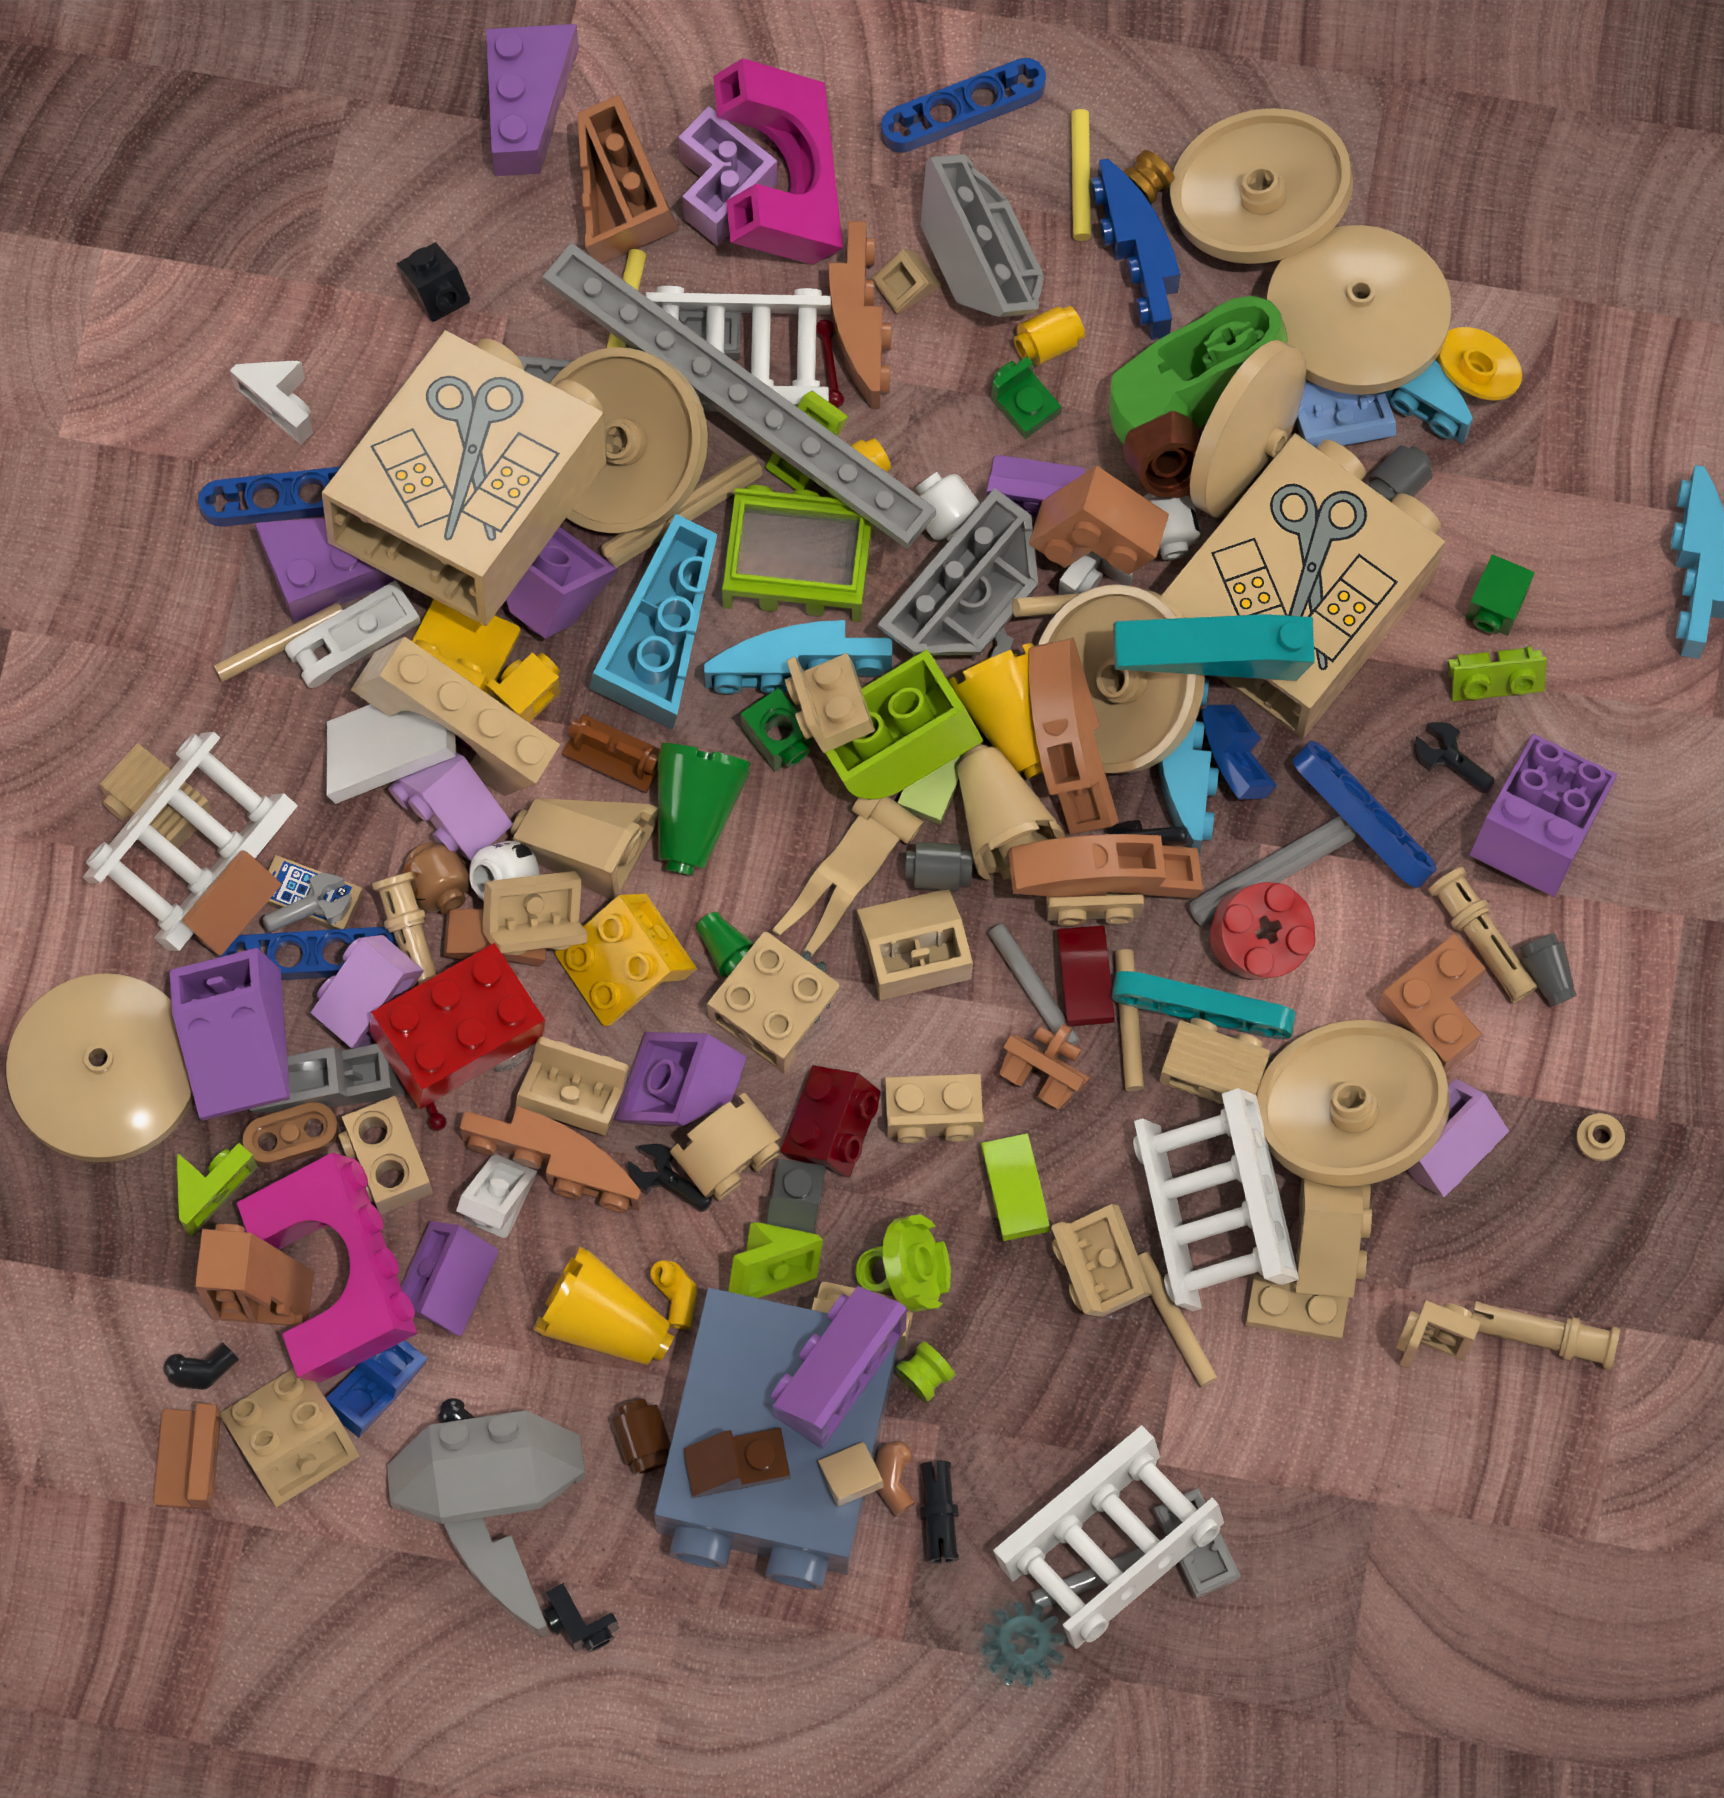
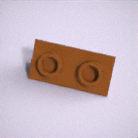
[562,714,660,793]

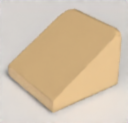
[871,249,941,314]
[818,1441,883,1507]

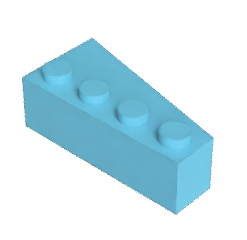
[589,514,717,730]

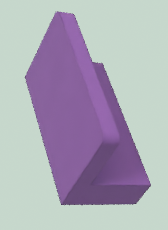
[987,455,1085,516]
[401,1221,498,1336]

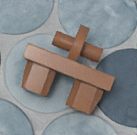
[1000,1024,1091,1109]

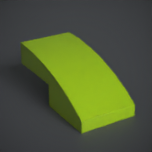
[981,1133,1050,1241]

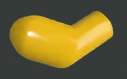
[650,1260,697,1330]

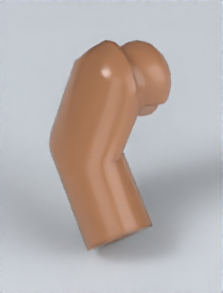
[875,1441,915,1517]

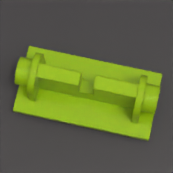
[1447,646,1547,702]

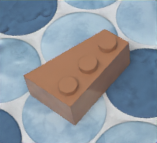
[195,1224,314,1327]

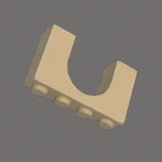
[351,636,560,796]

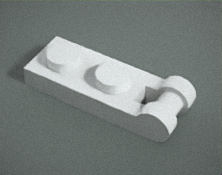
[285,580,421,688]

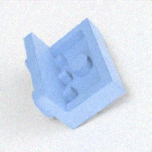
[1296,380,1396,448]

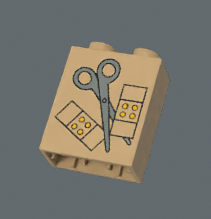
[322,330,606,626]
[1161,433,1445,739]

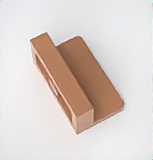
[182,850,282,957]
[153,1403,221,1510]

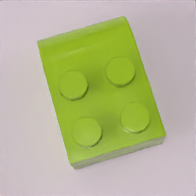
[825,649,983,799]

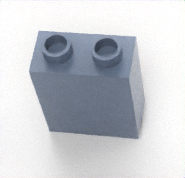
[654,1287,899,1590]

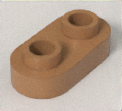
[243,1102,339,1167]

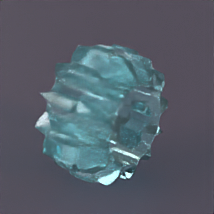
[982,1602,1066,1688]

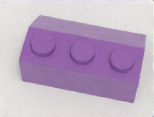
[771,1286,907,1449]

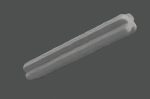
[1189,815,1357,926]

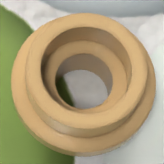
[1576,1113,1625,1161]

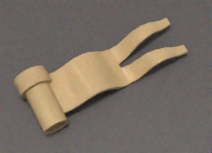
[772,797,924,958]

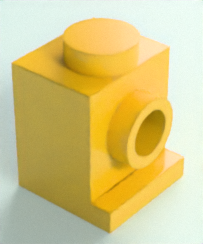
[486,652,561,723]

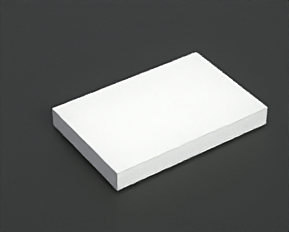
[327,704,456,804]

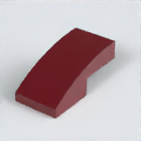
[1057,925,1115,1027]

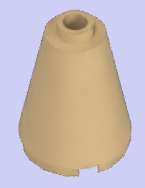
[957,745,1065,880]

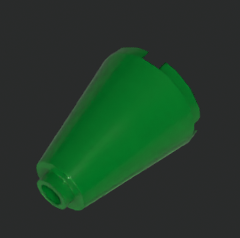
[658,742,751,876]

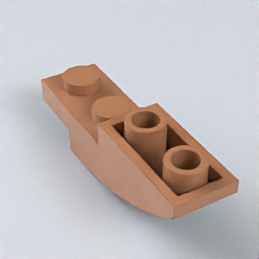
[829,221,891,409]
[1029,637,1119,835]
[1008,834,1203,899]
[459,1106,642,1213]

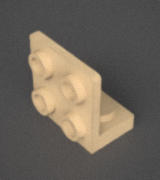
[707,932,840,1074]
[220,1368,360,1507]

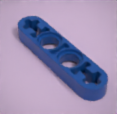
[881,58,1046,153]
[198,466,341,527]
[1293,741,1437,888]
[219,927,398,980]

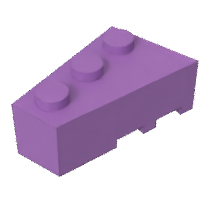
[486,24,579,176]
[255,518,399,623]

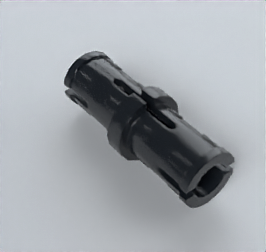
[920,1461,959,1564]

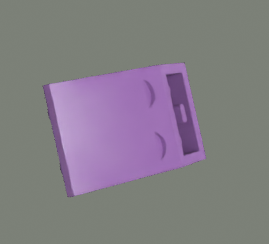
[1470,734,1617,897]
[170,948,290,1121]

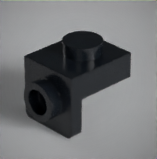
[396,242,470,322]
[543,1583,619,1653]

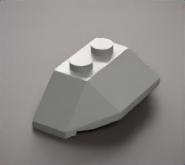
[920,154,1044,317]
[878,488,1038,655]
[387,1410,586,1524]

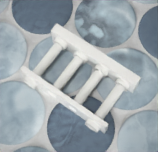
[646,286,831,412]
[82,732,298,951]
[1133,1088,1299,1311]
[993,1425,1224,1649]

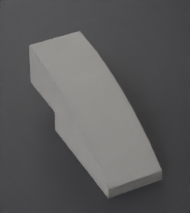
[250,1044,405,1113]
[443,1518,549,1638]

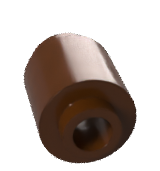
[612,1399,671,1475]

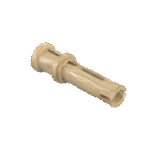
[1428,867,1538,1004]
[372,872,437,989]
[1472,1301,1620,1370]

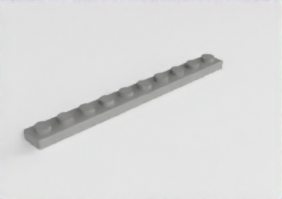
[543,242,936,550]

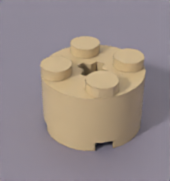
[670,1093,782,1202]

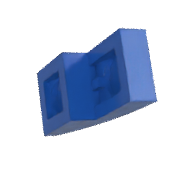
[1202,704,1277,800]
[326,1340,428,1438]

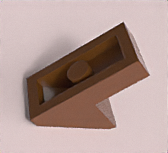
[684,1427,790,1498]

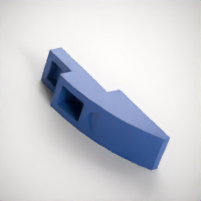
[1091,159,1181,340]

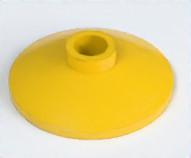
[1437,327,1522,401]

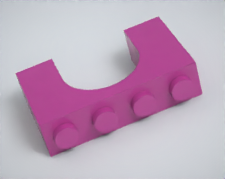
[713,58,843,265]
[237,1152,417,1383]

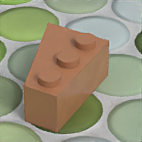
[577,94,679,264]

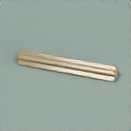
[601,453,763,568]

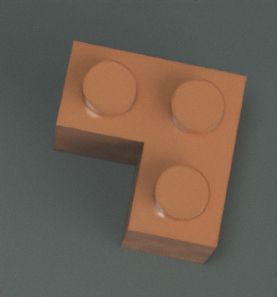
[1029,466,1169,575]
[1377,933,1486,1073]

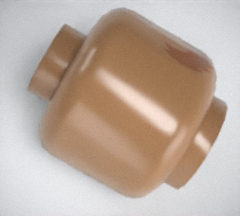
[402,842,471,914]

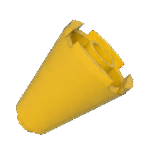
[948,643,1043,779]
[533,1246,674,1366]

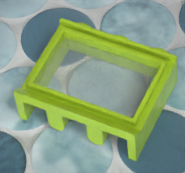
[722,485,873,622]

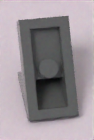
[767,1159,826,1234]

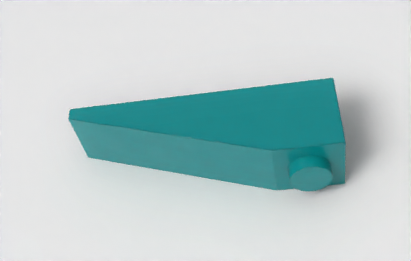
[1113,614,1315,681]

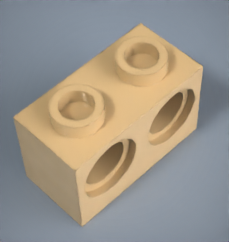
[338,1095,433,1215]

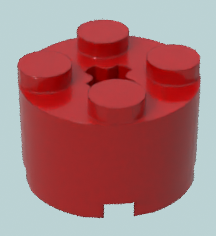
[1209,882,1316,980]

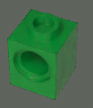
[1465,554,1535,636]
[741,688,812,772]

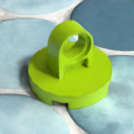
[856,1214,951,1313]

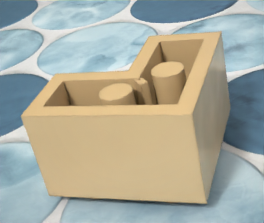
[1295,1178,1372,1298]

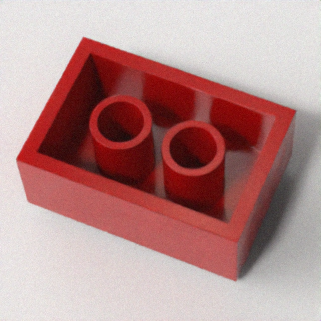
[369,943,545,1110]

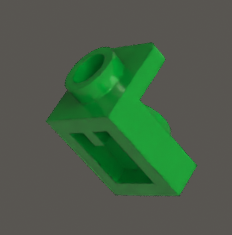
[991,356,1062,439]

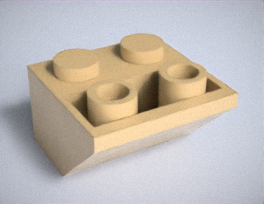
[857,890,973,1001]

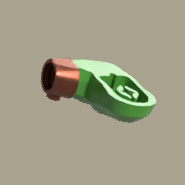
[1108,296,1288,498]

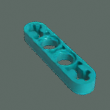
[1112,971,1296,1039]

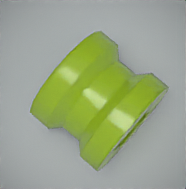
[894,1341,956,1403]

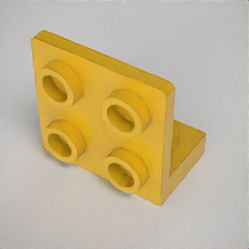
[412,599,521,694]
[555,893,697,1026]

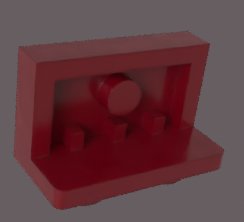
[780,1065,881,1178]

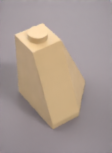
[510,798,658,901]

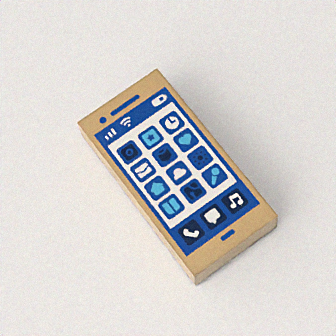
[266,855,364,930]

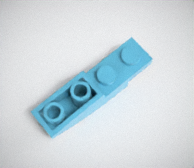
[1385,360,1473,444]
[1670,465,1724,659]
[704,620,892,694]
[1158,678,1219,855]

